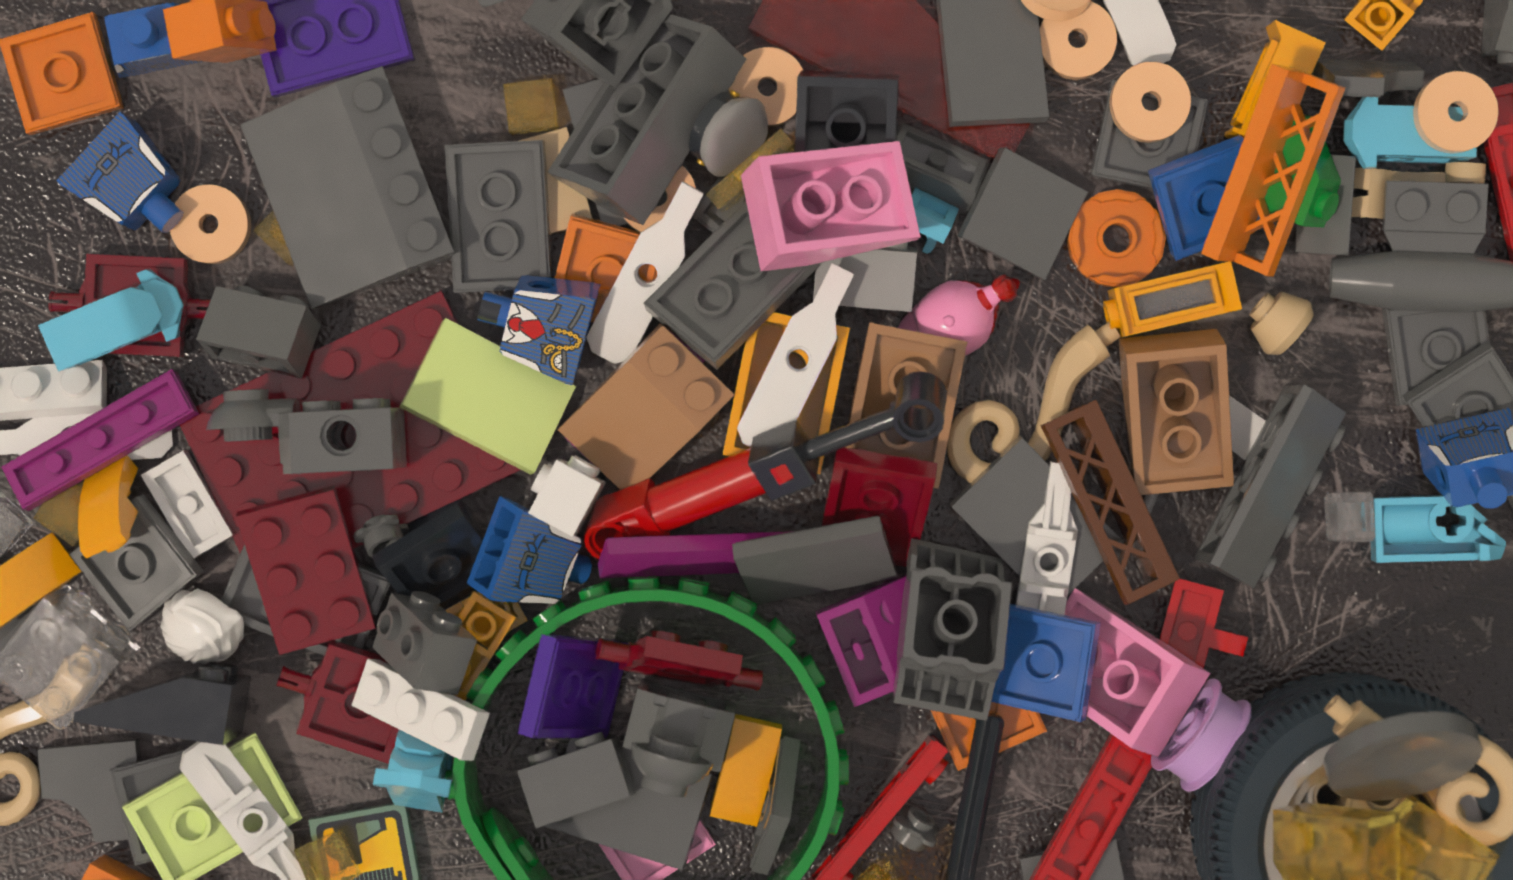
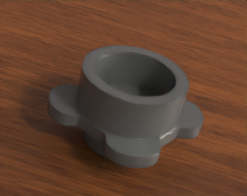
[353,515,409,558]
[891,805,939,852]

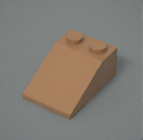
[845,323,967,489]
[558,324,734,490]
[1119,329,1234,495]

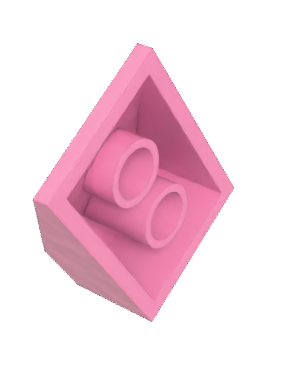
[741,141,920,271]
[1064,588,1210,757]

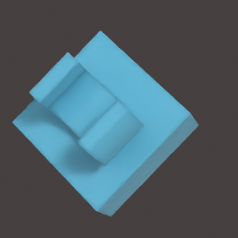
[912,187,959,254]

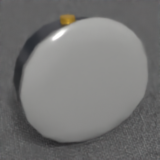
[689,90,768,177]

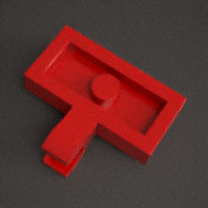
[1160,579,1248,668]

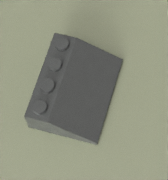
[241,66,454,310]

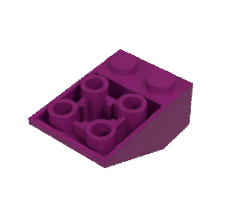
[815,574,907,707]

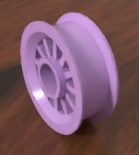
[1151,679,1252,792]

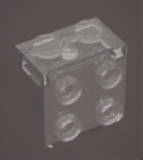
[0,585,141,730]

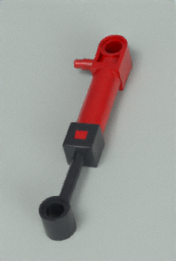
[584,371,947,559]

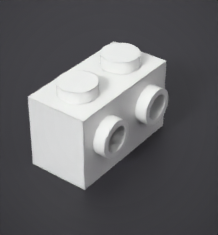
[528,455,606,537]

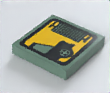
[308,803,421,880]

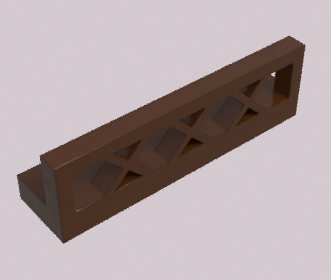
[1040,400,1180,605]

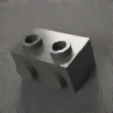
[196,285,321,379]
[372,591,477,695]
[517,732,636,828]

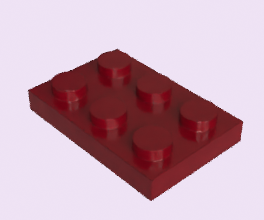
[821,447,938,567]
[236,485,376,655]

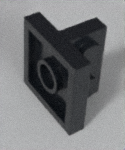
[372,498,484,609]

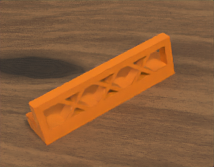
[1201,64,1345,277]

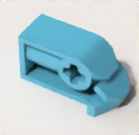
[1343,97,1477,169]
[38,269,184,372]
[1369,495,1506,563]
[373,729,453,813]

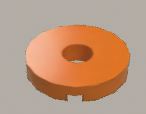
[1066,189,1166,288]

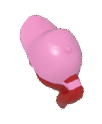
[898,274,1020,356]

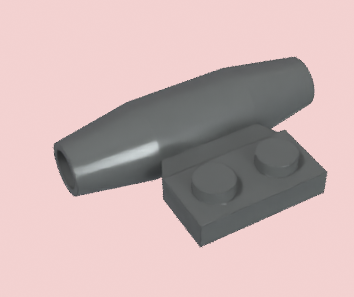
[1329,181,1513,313]

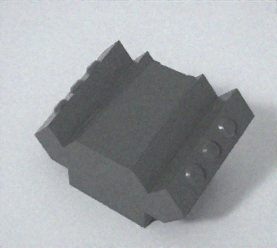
[893,538,1012,721]

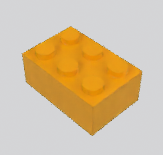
[723,312,850,474]

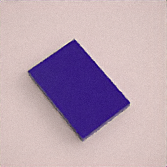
[256,0,415,98]
[518,634,628,738]

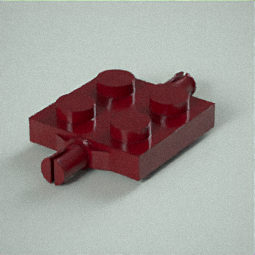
[48,254,211,357]
[595,631,763,691]
[276,640,399,764]

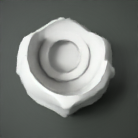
[160,589,244,664]

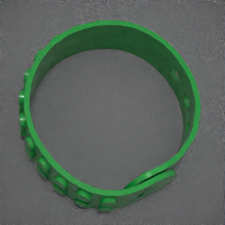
[445,576,849,880]

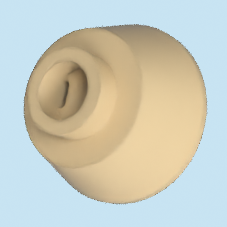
[1249,291,1314,355]

